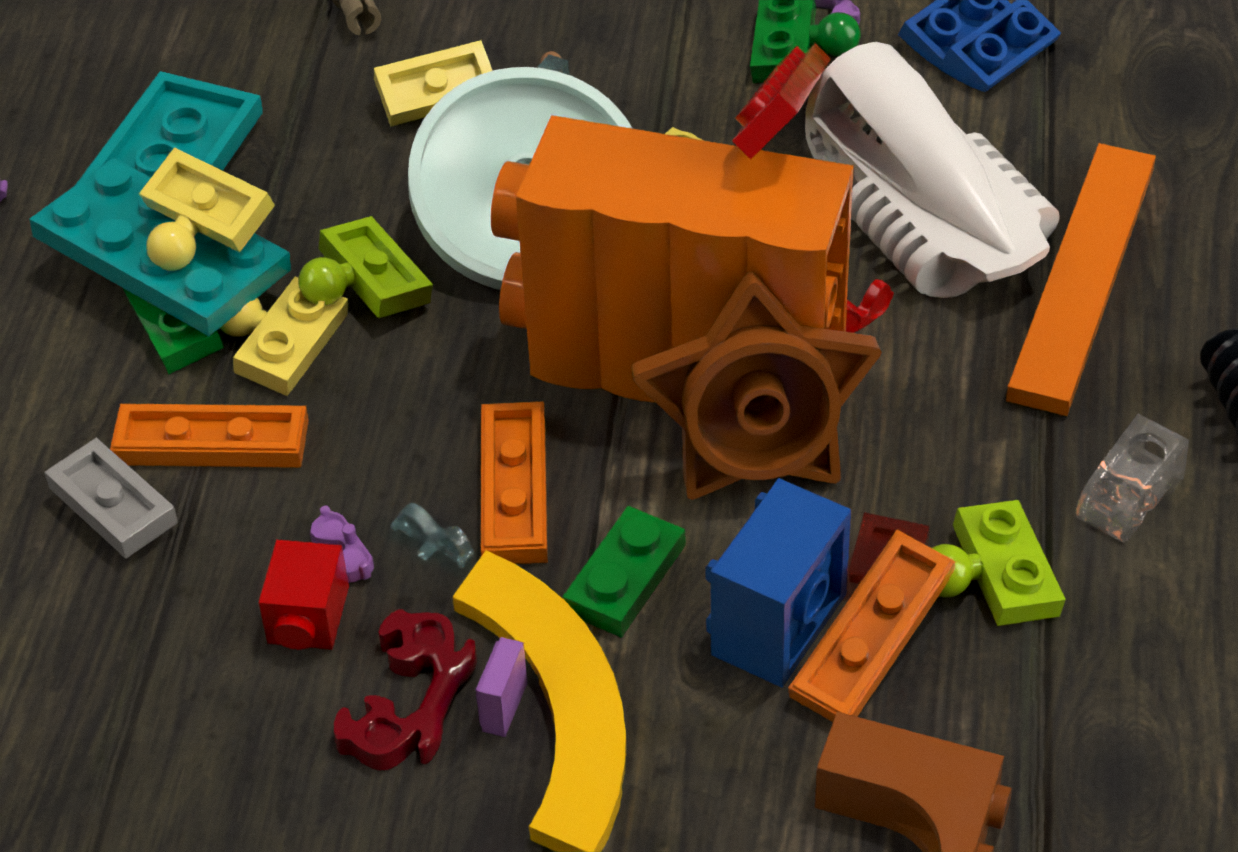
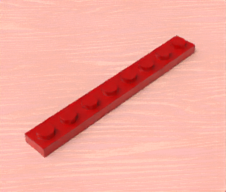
[732,43,831,160]

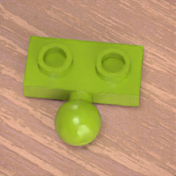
[298,216,433,318]
[932,500,1066,626]

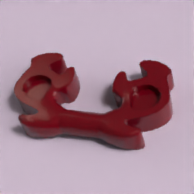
[334,609,477,771]

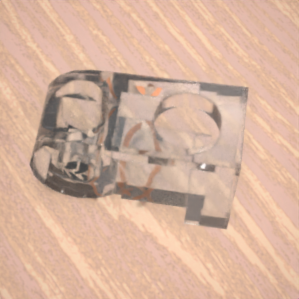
[1075,414,1189,543]

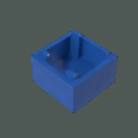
[705,478,851,688]

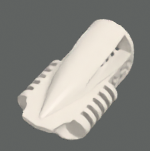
[805,42,1060,298]

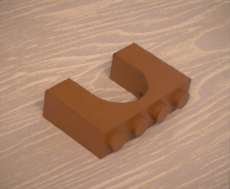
[815,712,1012,852]

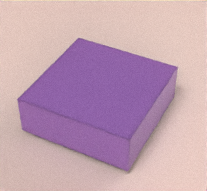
[476,637,527,737]

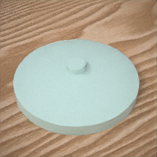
[408,67,633,290]

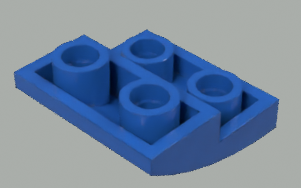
[898,0,1061,92]

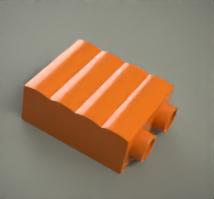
[491,115,854,402]

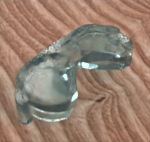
[390,503,475,568]

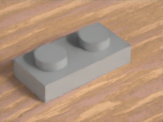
[45,437,178,558]

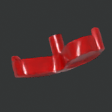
[846,279,894,333]

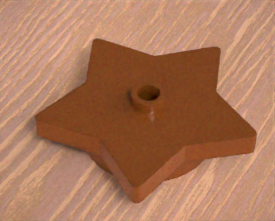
[631,272,882,500]

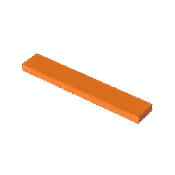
[1006,143,1156,416]

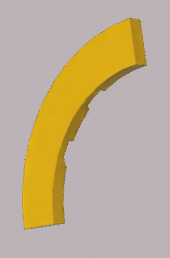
[452,550,627,852]

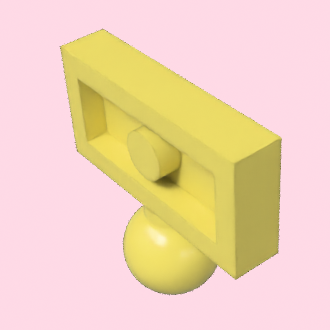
[374,40,493,126]
[139,147,275,271]
[220,276,348,396]

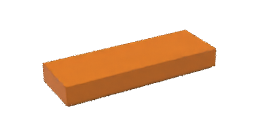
[481,401,548,564]
[110,404,309,468]
[788,530,955,722]

